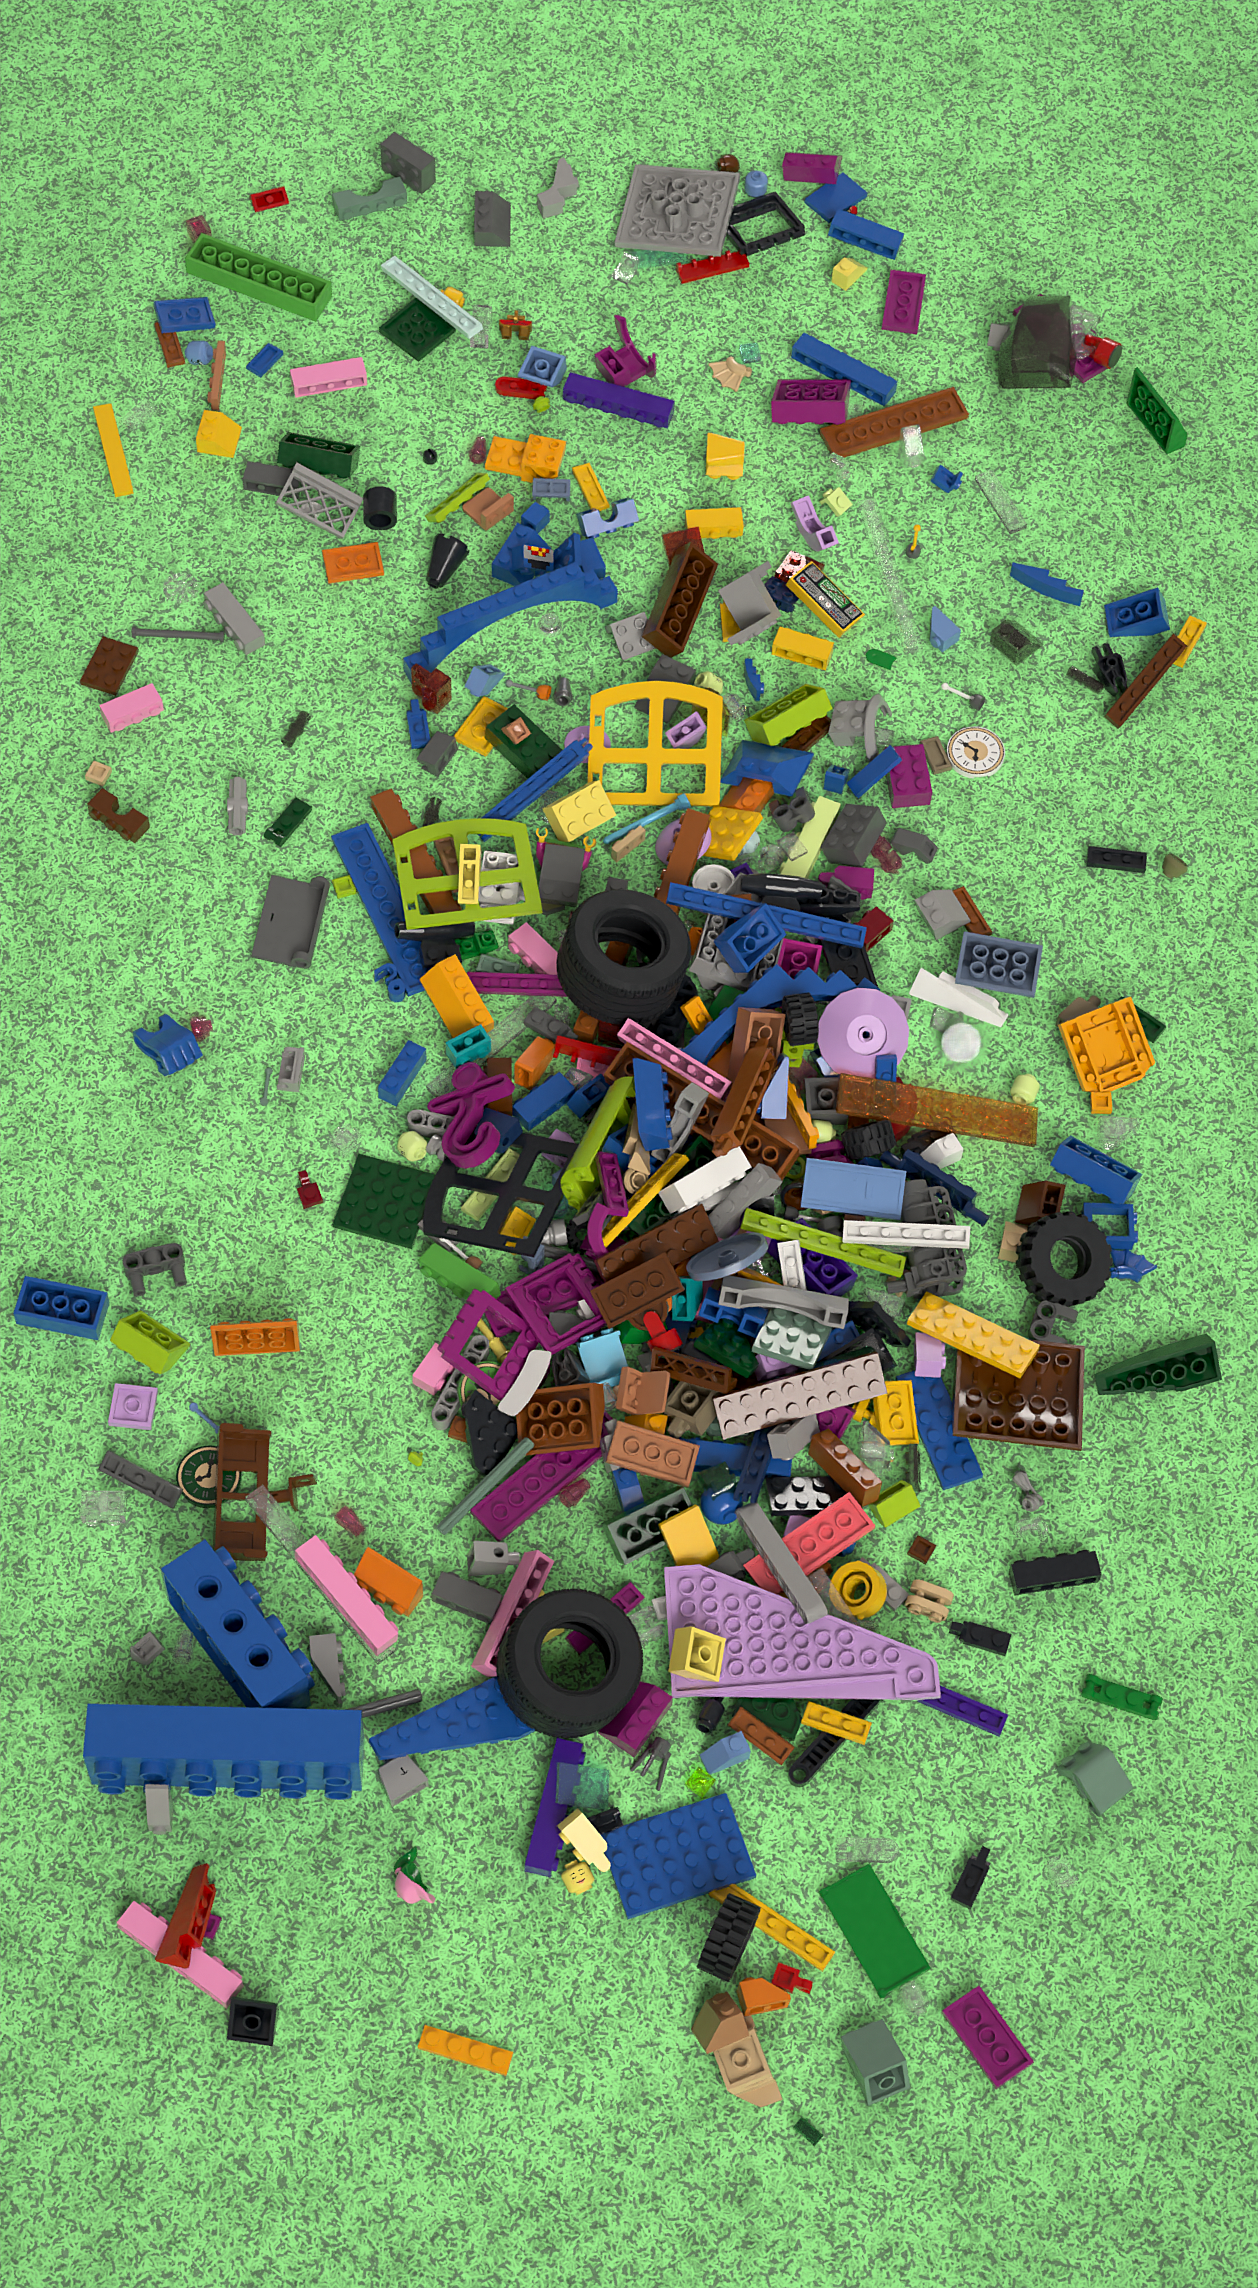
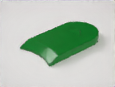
[866,649,897,671]

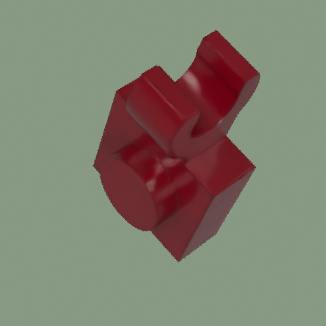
[297,1170,323,1209]

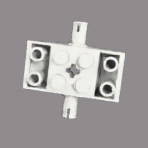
[479,851,525,925]

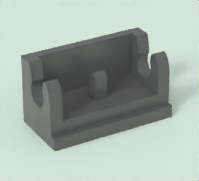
[417,731,458,777]

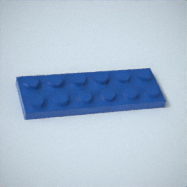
[896,1370,983,1490]

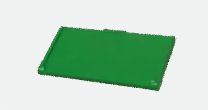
[818,1863,931,1999]

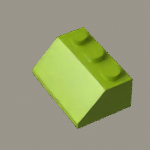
[110,1310,190,1374]

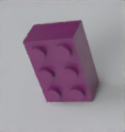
[884,744,933,808]

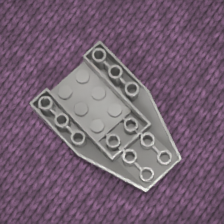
[689,873,783,992]

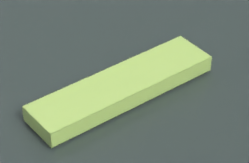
[461,1148,520,1221]

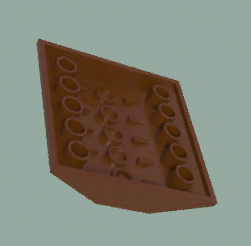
[952,1339,1085,1451]

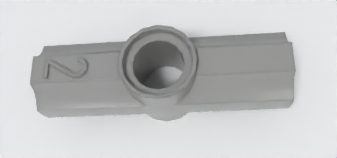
[227,777,248,835]

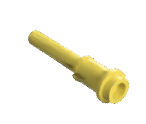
[476,1318,510,1363]

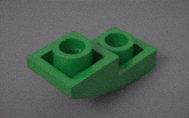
[455,930,499,960]

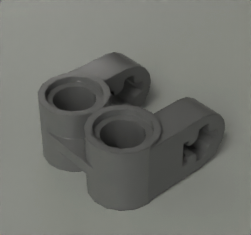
[768,786,815,832]
[1028,1300,1078,1344]

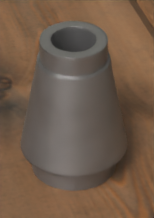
[553,677,573,706]

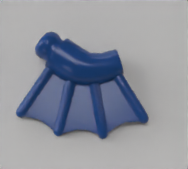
[1109,1249,1157,1283]

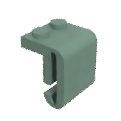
[1056,1742,1133,1816]

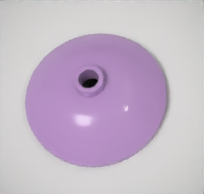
[655,818,712,866]

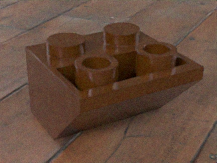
[1014,1180,1066,1226]

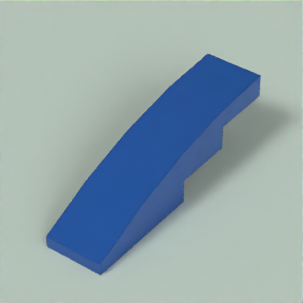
[1010,562,1084,607]

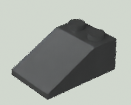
[634,654,696,724]
[538,844,585,908]

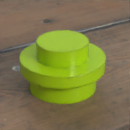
[532,396,550,413]

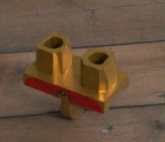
[499,310,532,340]

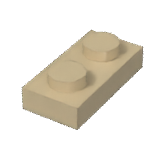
[611,825,646,863]

